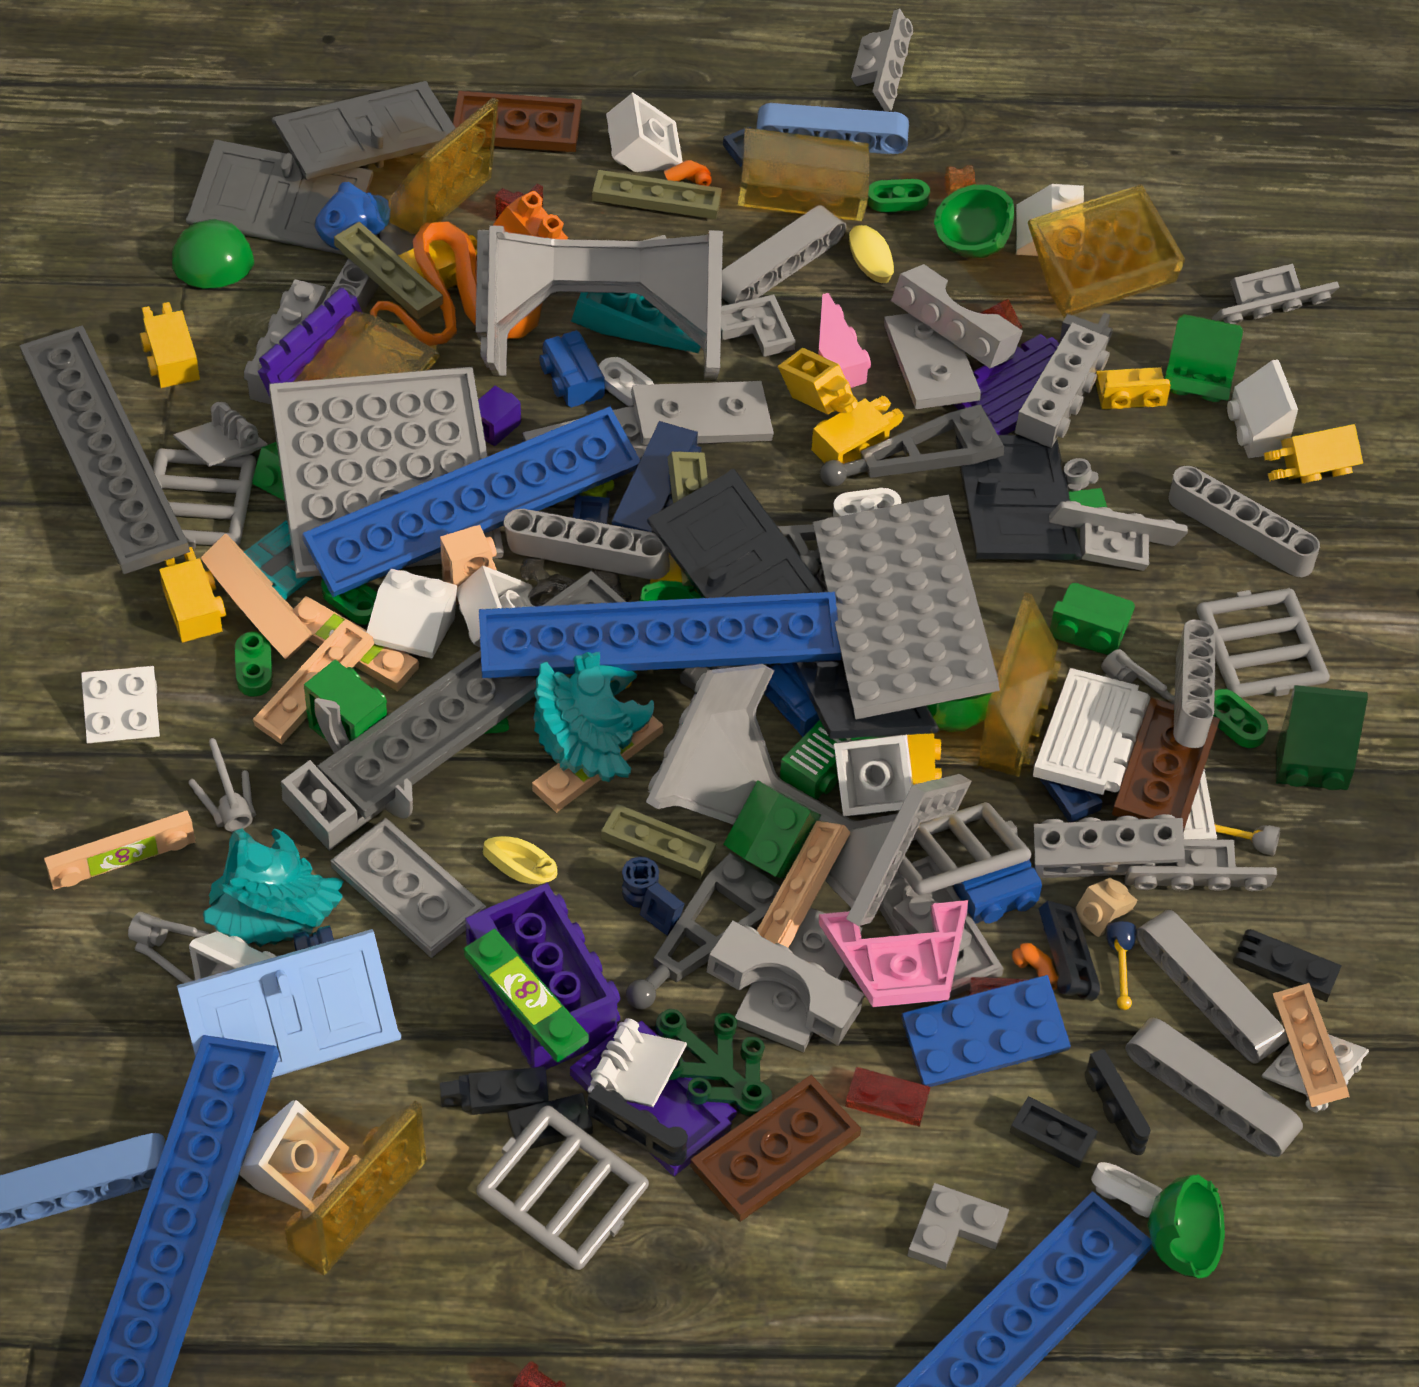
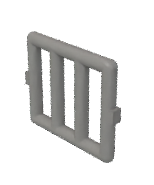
[152,448,256,549]
[1196,588,1330,698]
[895,802,1031,895]
[476,1106,649,1270]

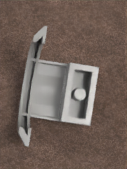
[281,698,413,851]

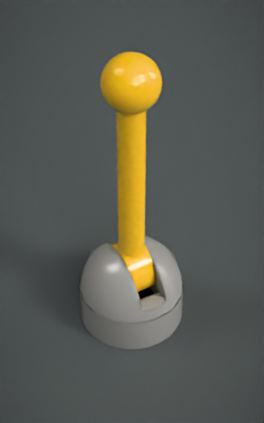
[1214,824,1280,856]

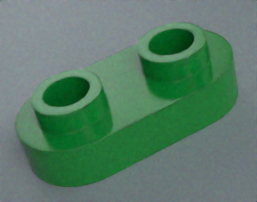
[867,179,930,212]
[321,579,377,625]
[235,632,273,697]
[1213,689,1268,748]

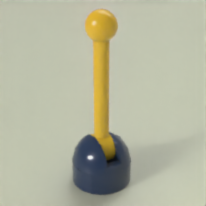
[1106,921,1137,1010]

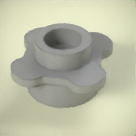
[1064,458,1099,491]

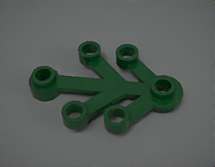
[654,1009,772,1117]

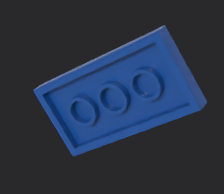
[901,975,1071,1089]

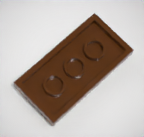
[453,91,582,152]
[1112,697,1220,833]
[690,1074,861,1222]

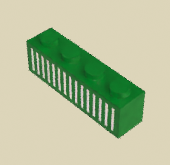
[780,720,879,800]

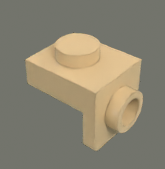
[1076,878,1138,937]

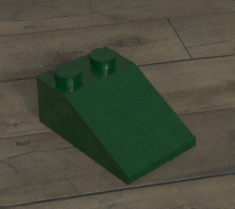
[1276,685,1368,790]

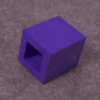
[478,385,521,447]

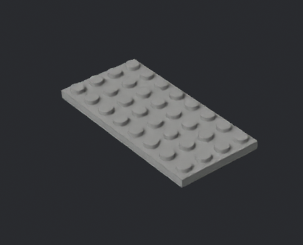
[813,494,1000,719]

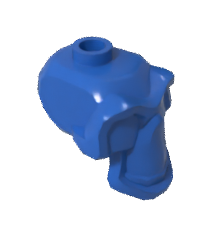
[314,182,392,250]

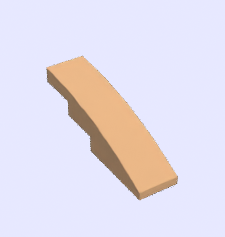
[201,534,314,659]

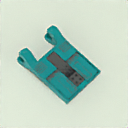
[244,521,315,600]

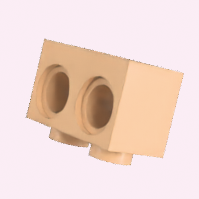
[440,525,497,605]

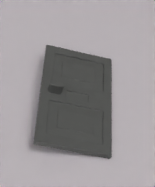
[271,81,460,180]
[186,139,373,255]

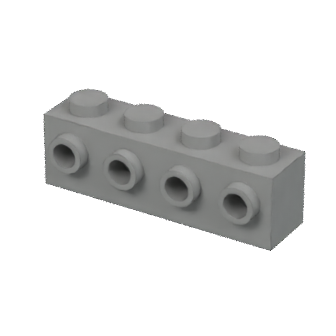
[244,279,326,404]
[1015,322,1110,448]
[1034,814,1185,878]

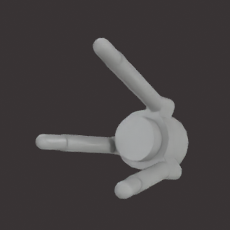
[1101,649,1175,704]
[189,738,256,831]
[128,912,209,983]

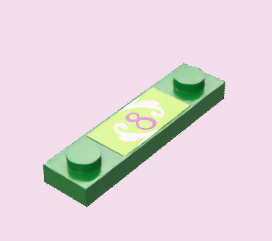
[464,928,589,1063]

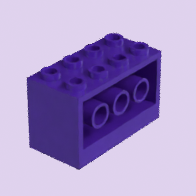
[465,883,620,1070]

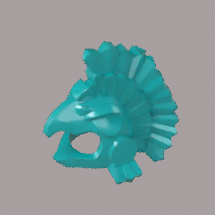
[533,652,654,782]
[203,828,344,948]

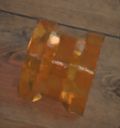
[945,165,976,196]

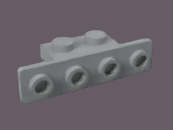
[851,9,913,112]
[1211,264,1339,324]
[1049,501,1188,571]
[1124,839,1277,891]

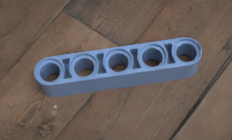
[756,103,909,154]
[0,1133,166,1230]

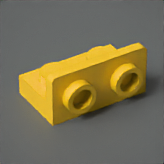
[1095,367,1171,409]

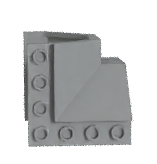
[476,225,723,381]
[646,664,972,926]

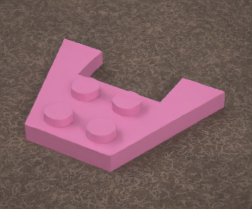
[819,900,968,1007]

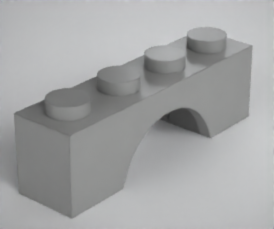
[891,264,1023,368]
[707,920,865,1046]

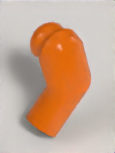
[663,160,712,186]
[1012,943,1058,990]

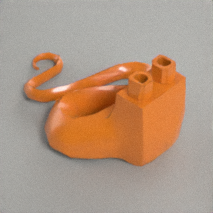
[370,191,568,346]

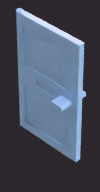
[177,929,401,1078]

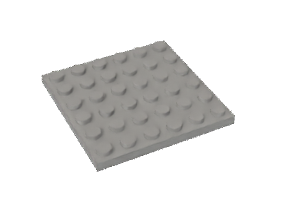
[269,367,504,578]

